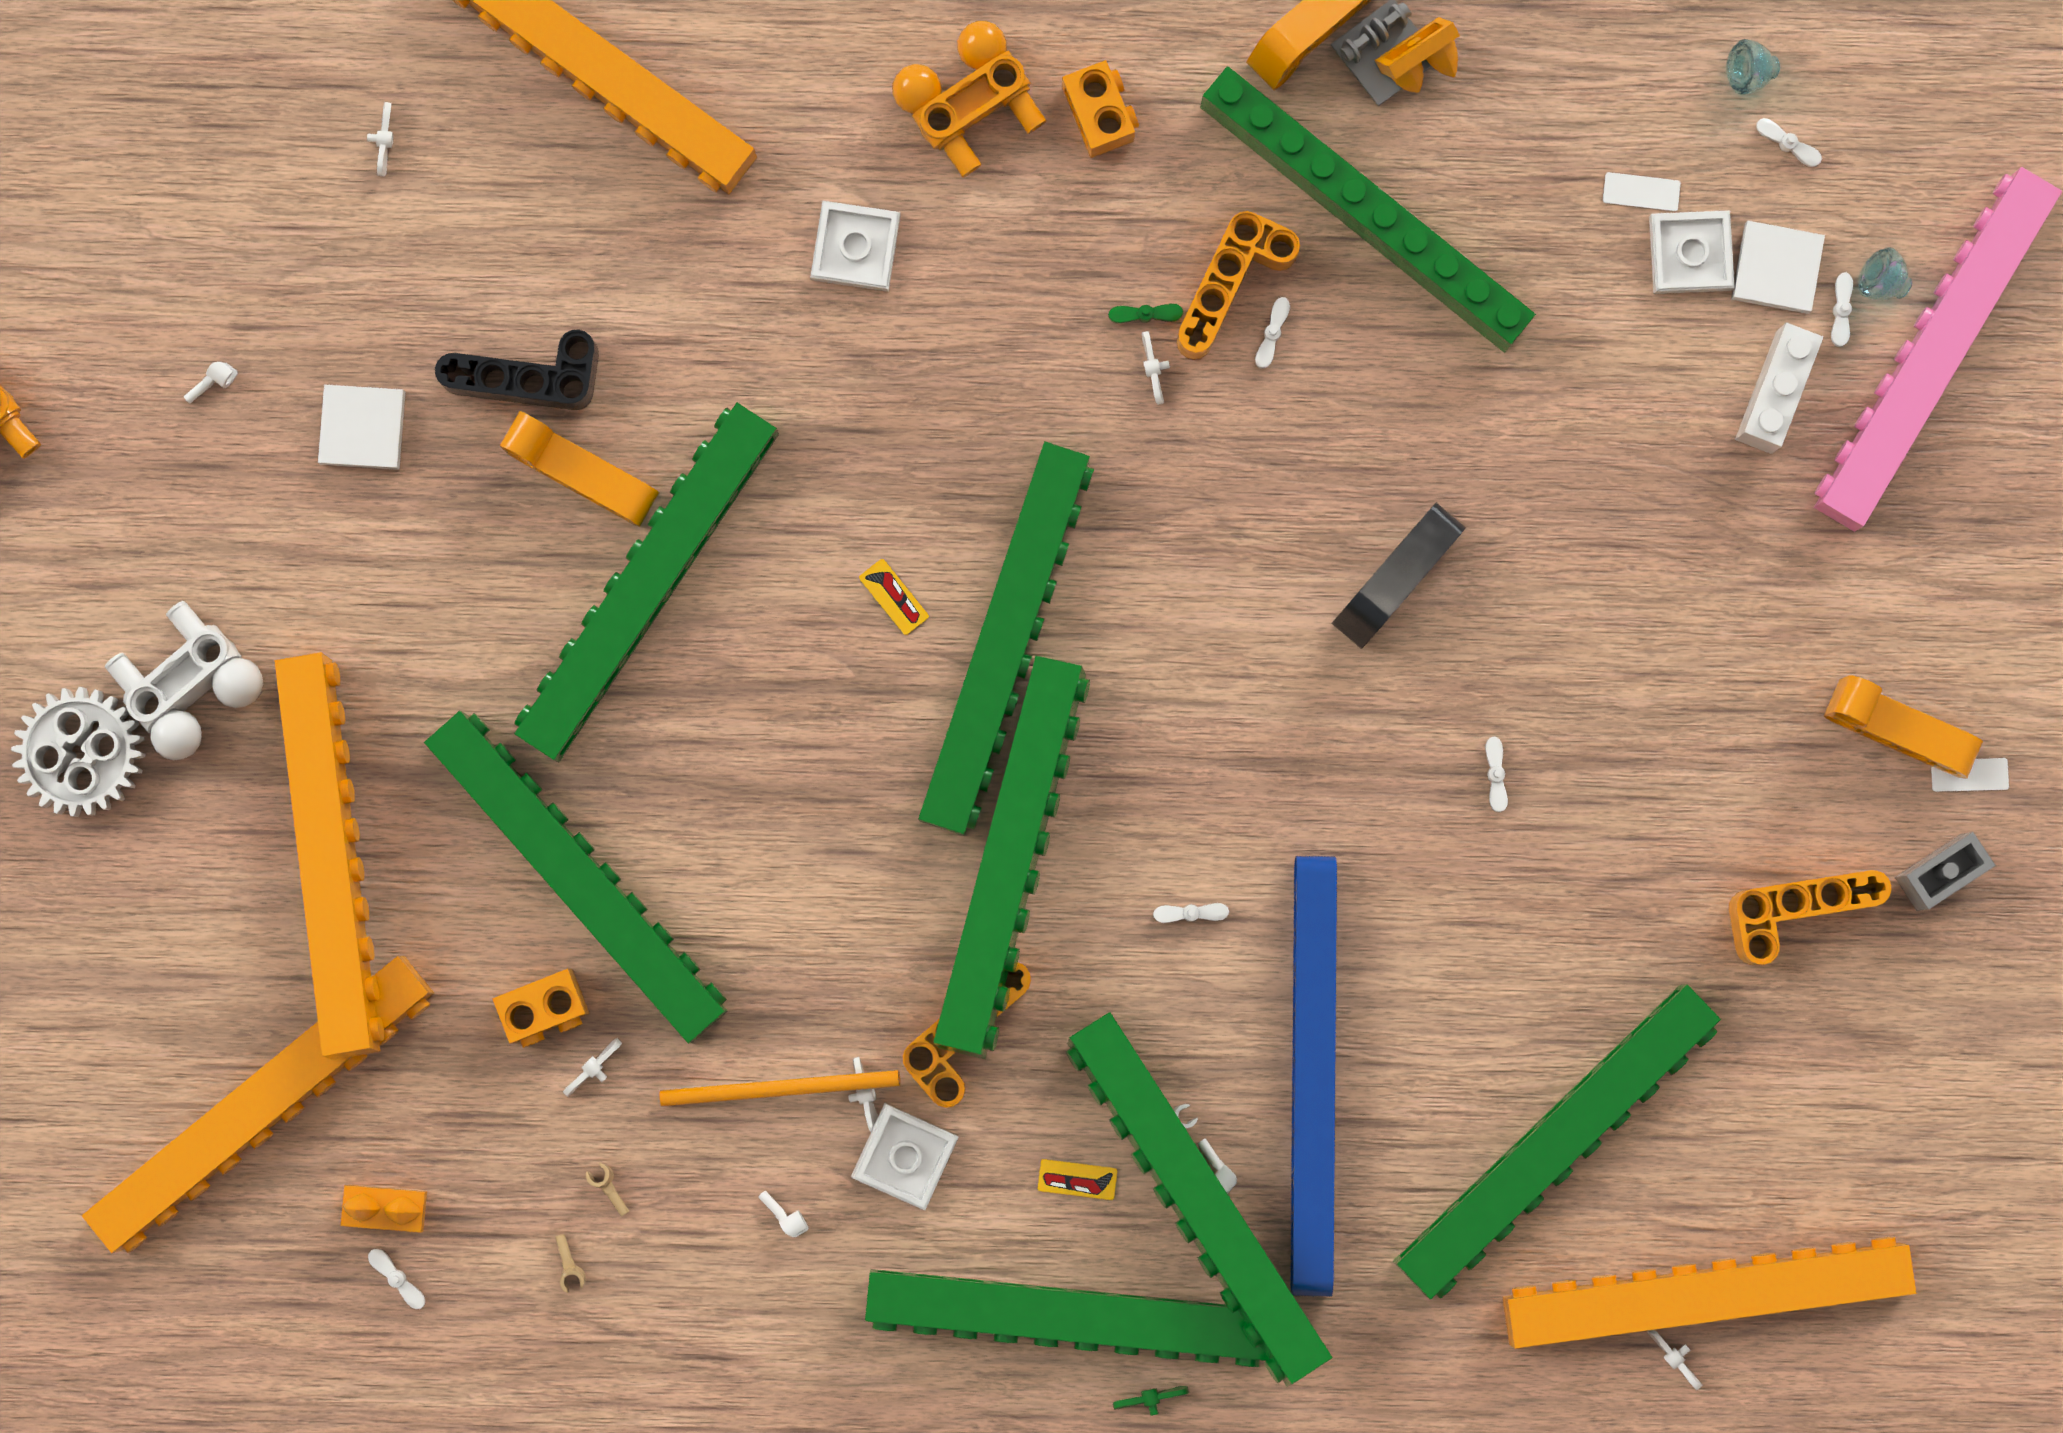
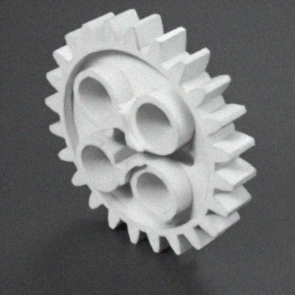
[11,687,146,817]

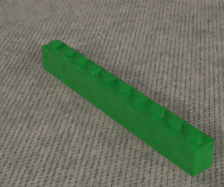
[1200,66,1536,353]
[514,402,779,763]
[918,441,1094,836]
[933,656,1090,1060]
[424,711,728,1044]
[1393,984,1721,1300]
[1066,1012,1333,1387]
[865,1269,1269,1367]

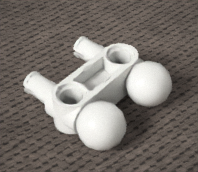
[105,601,263,760]

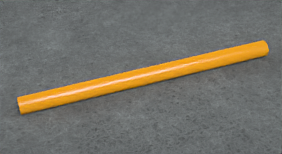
[659,1070,901,1106]

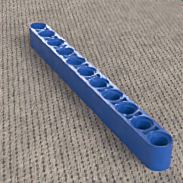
[1290,856,1337,1297]

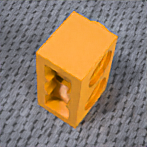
[1062,60,1139,159]
[492,968,590,1048]

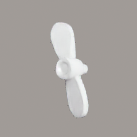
[367,102,393,176]
[1756,118,1822,167]
[1831,272,1853,347]
[1255,297,1290,369]
[1142,331,1170,405]
[1485,737,1508,812]
[1153,903,1229,923]
[563,1038,622,1097]
[848,1057,878,1132]
[368,1249,425,1309]
[1647,1330,1703,1390]

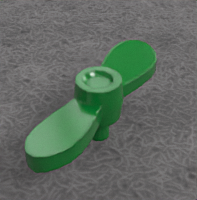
[1108,303,1183,323]
[1113,1386,1189,1416]

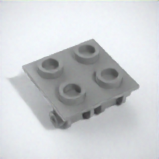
[1331,0,1432,106]

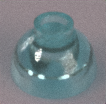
[1726,39,1780,95]
[1858,247,1912,300]

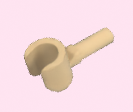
[586,1163,629,1216]
[555,1234,585,1293]

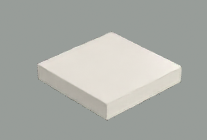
[810,201,901,292]
[1649,210,1735,294]
[1731,220,1825,314]
[318,384,405,470]
[851,1103,959,1210]

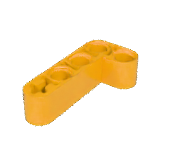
[1246,0,1371,91]
[1177,211,1300,360]
[500,411,659,527]
[1824,675,1983,779]
[1729,870,1891,965]
[903,963,1031,1108]

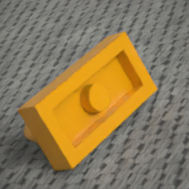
[1374,17,1460,93]
[340,1185,427,1233]

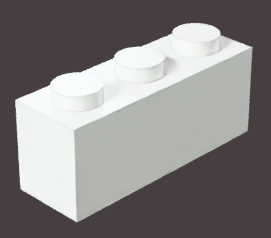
[1735,322,1823,454]

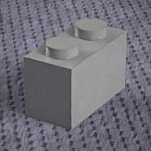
[1894,832,1996,911]

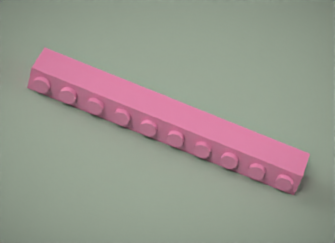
[1813,167,2062,532]

